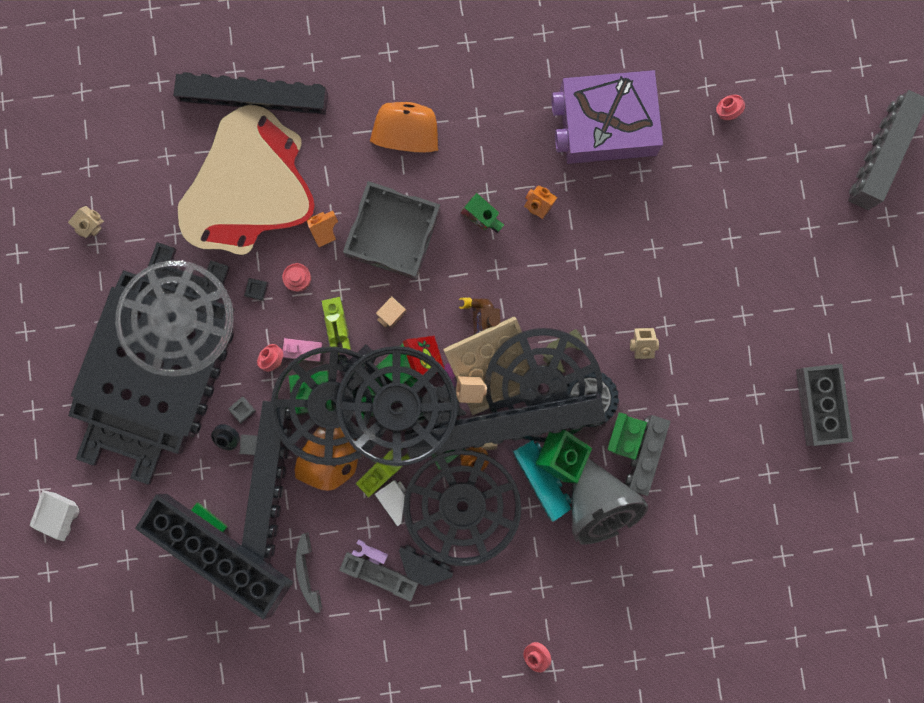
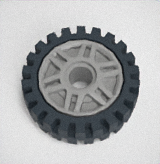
[567,372,619,427]

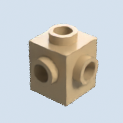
[68,206,104,238]
[630,328,659,359]

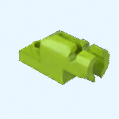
[322,297,351,355]
[356,448,412,498]

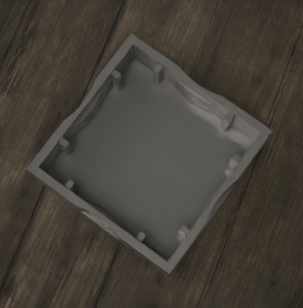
[343,181,441,280]

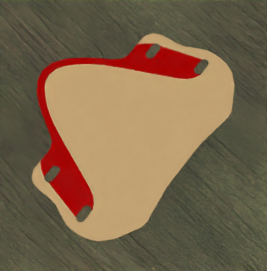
[178,105,315,255]

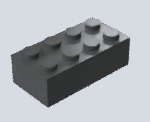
[796,364,853,446]

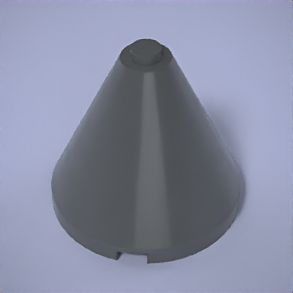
[572,458,648,545]

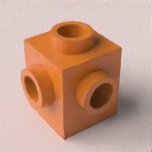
[524,185,558,219]

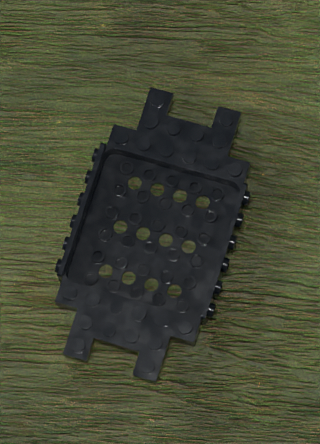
[68,242,235,485]

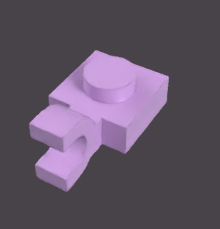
[352,539,388,565]

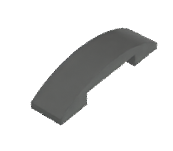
[296,532,322,613]
[339,552,419,602]

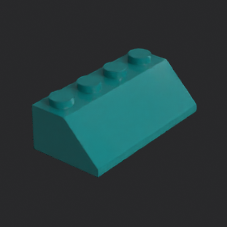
[512,440,572,522]

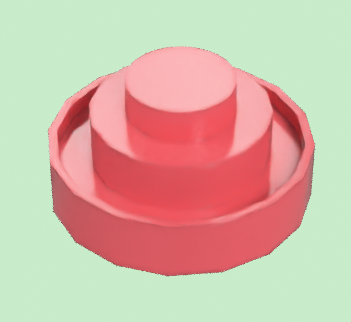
[716,95,745,120]
[282,263,311,292]
[257,344,283,372]
[523,642,551,673]

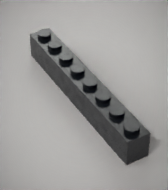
[173,72,328,115]

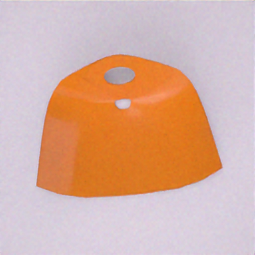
[370,102,438,152]
[295,427,358,491]

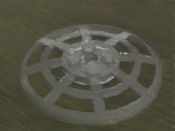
[115,260,233,377]

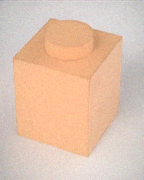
[376,296,407,328]
[456,376,487,403]

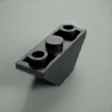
[399,544,453,586]

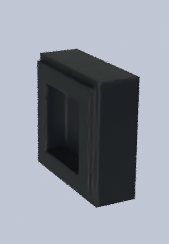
[244,278,268,301]

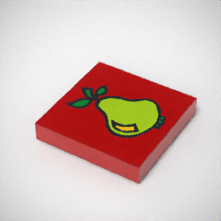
[403,336,445,378]

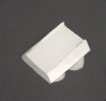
[30,490,79,541]

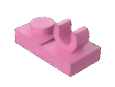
[283,338,323,362]

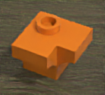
[307,210,338,247]

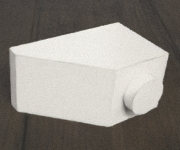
[375,480,406,526]

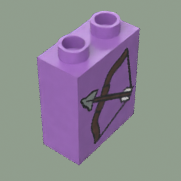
[551,70,663,164]

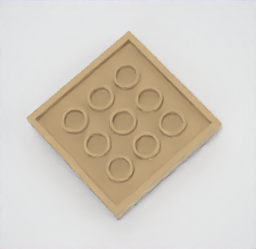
[443,316,530,415]

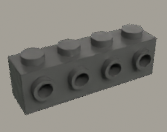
[625,415,670,496]

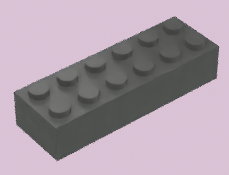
[848,90,924,210]

